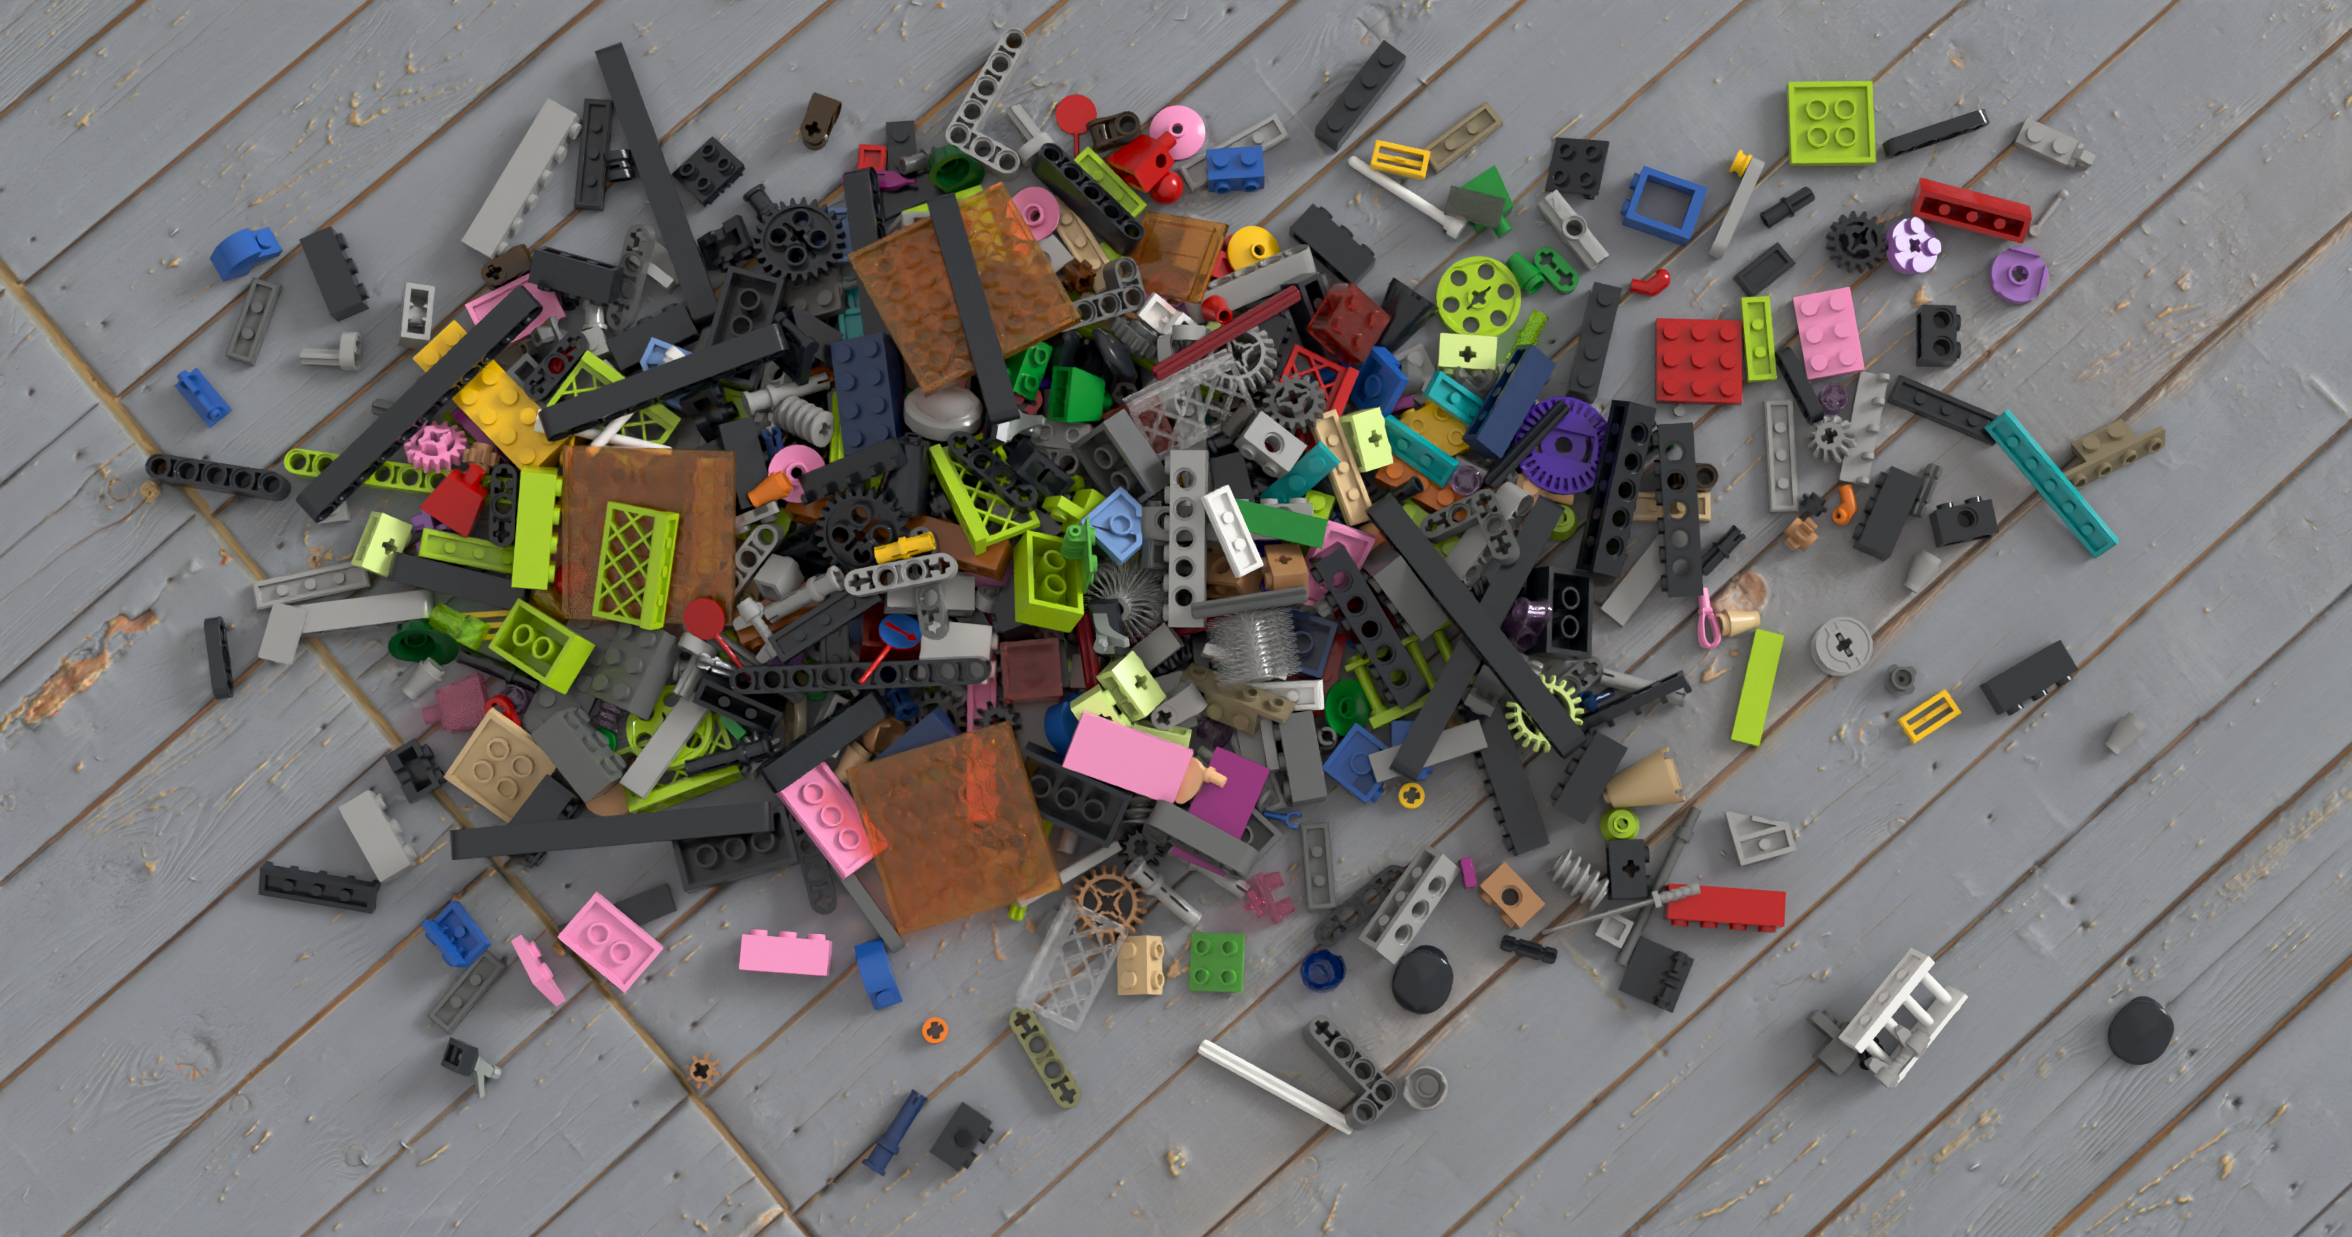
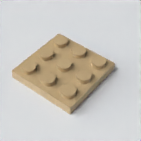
[444,707,557,823]

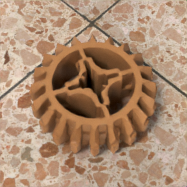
[1069,865,1147,944]

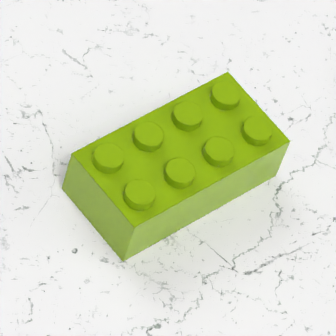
[511,465,563,590]

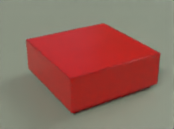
[857,144,888,171]

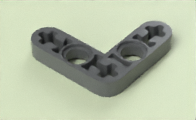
[1420,489,1520,565]

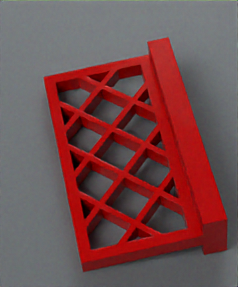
[1265,344,1359,462]

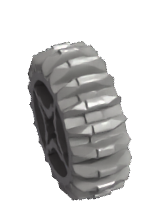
[1201,324,1277,397]

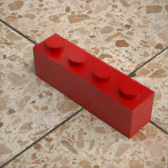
[1911,177,2032,244]
[1663,883,1786,933]

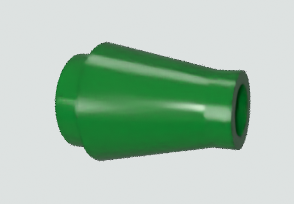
[1506,252,1546,295]

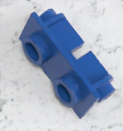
[174,368,232,428]

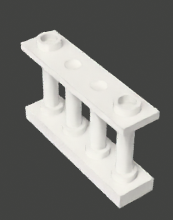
[1838,948,1968,1087]

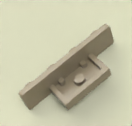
[2063,419,2166,490]
[1180,663,1295,735]

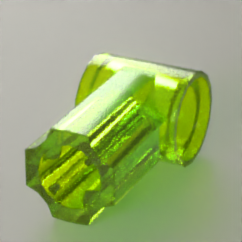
[428,602,491,652]

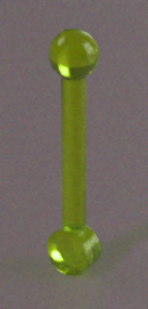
[442,411,475,446]

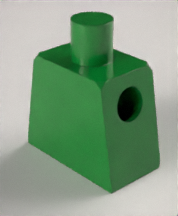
[1448,165,1513,239]
[1047,366,1112,423]

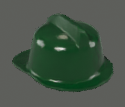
[928,145,985,193]
[388,619,459,665]

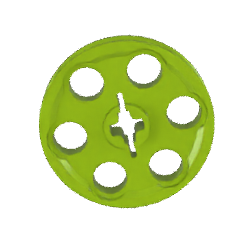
[1435,256,1521,337]
[626,685,714,771]

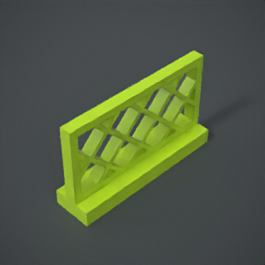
[546,350,682,475]
[929,433,1040,556]
[592,501,679,630]
[613,713,745,814]

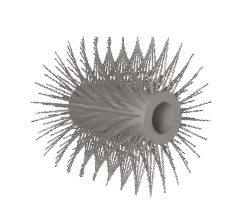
[1083,551,1169,648]
[1206,606,1302,687]

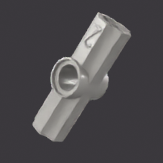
[1537,190,1609,272]

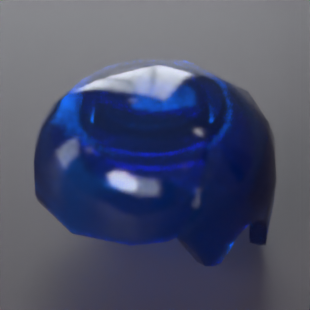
[1299,949,1347,994]

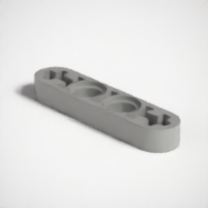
[1708,157,1765,260]
[844,553,958,597]

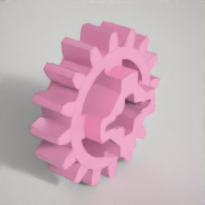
[404,420,468,474]

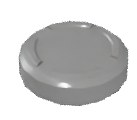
[903,382,983,442]

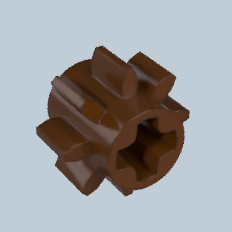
[1059,258,1097,295]

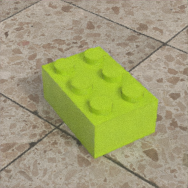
[1013,530,1084,633]
[488,598,596,694]

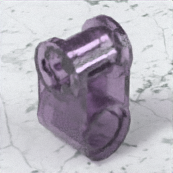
[1502,597,1552,652]

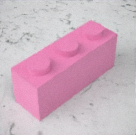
[739,929,833,977]

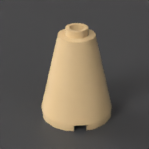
[1603,746,1685,808]

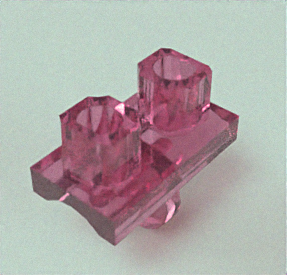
[1243,871,1295,925]

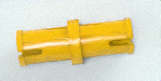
[874,531,936,565]

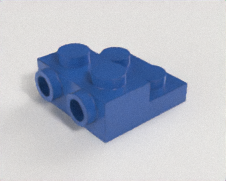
[1349,346,1409,419]
[1322,723,1394,805]

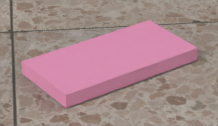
[1062,711,1193,804]
[775,761,890,880]

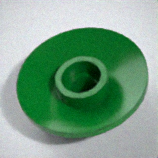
[1324,679,1370,737]

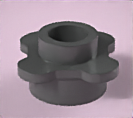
[1886,664,1916,695]

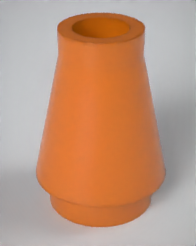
[748,470,793,508]

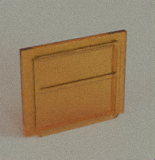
[1129,211,1229,304]

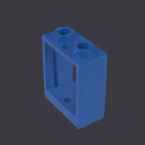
[1620,166,1708,247]

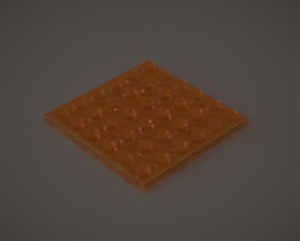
[847,181,1081,398]
[562,445,736,626]
[845,720,1063,936]

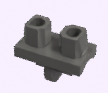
[518,316,567,364]
[1453,366,1497,401]

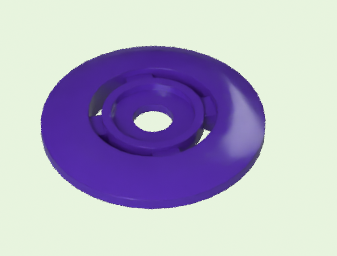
[1513,397,1607,495]

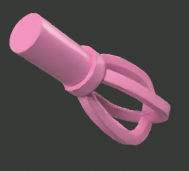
[1697,588,1721,649]

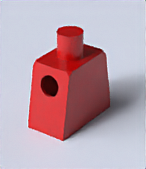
[1106,131,1177,193]
[420,463,490,538]

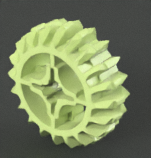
[1505,674,1584,753]

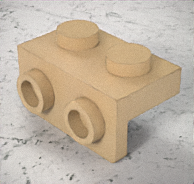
[1117,935,1164,995]

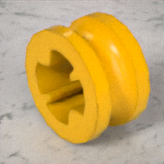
[1728,149,1753,178]
[1398,782,1425,809]

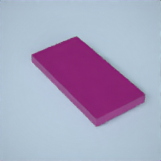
[1170,746,1270,877]

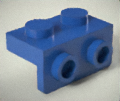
[1206,146,1265,194]
[421,901,492,968]

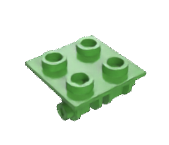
[1060,517,1097,594]
[1189,932,1245,993]

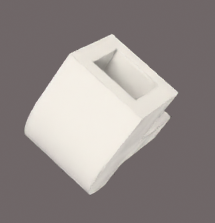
[1136,293,1198,349]

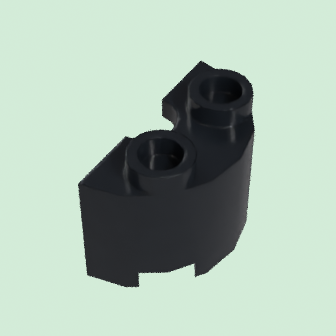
[697,215,757,273]
[679,381,739,443]
[385,738,448,804]

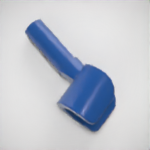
[1262,810,1302,829]

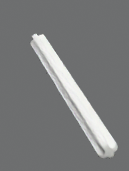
[1198,1039,1353,1134]

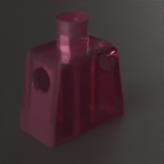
[422,672,489,733]

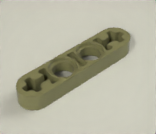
[1009,1007,1081,1108]

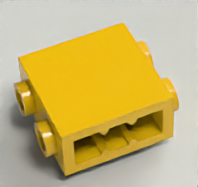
[1399,400,1473,459]

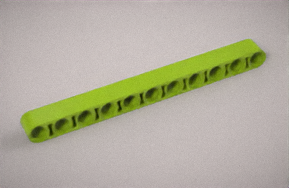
[284,449,597,518]

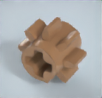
[462,442,500,475]
[1783,517,1819,552]
[684,1053,722,1089]

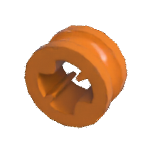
[922,1017,948,1044]

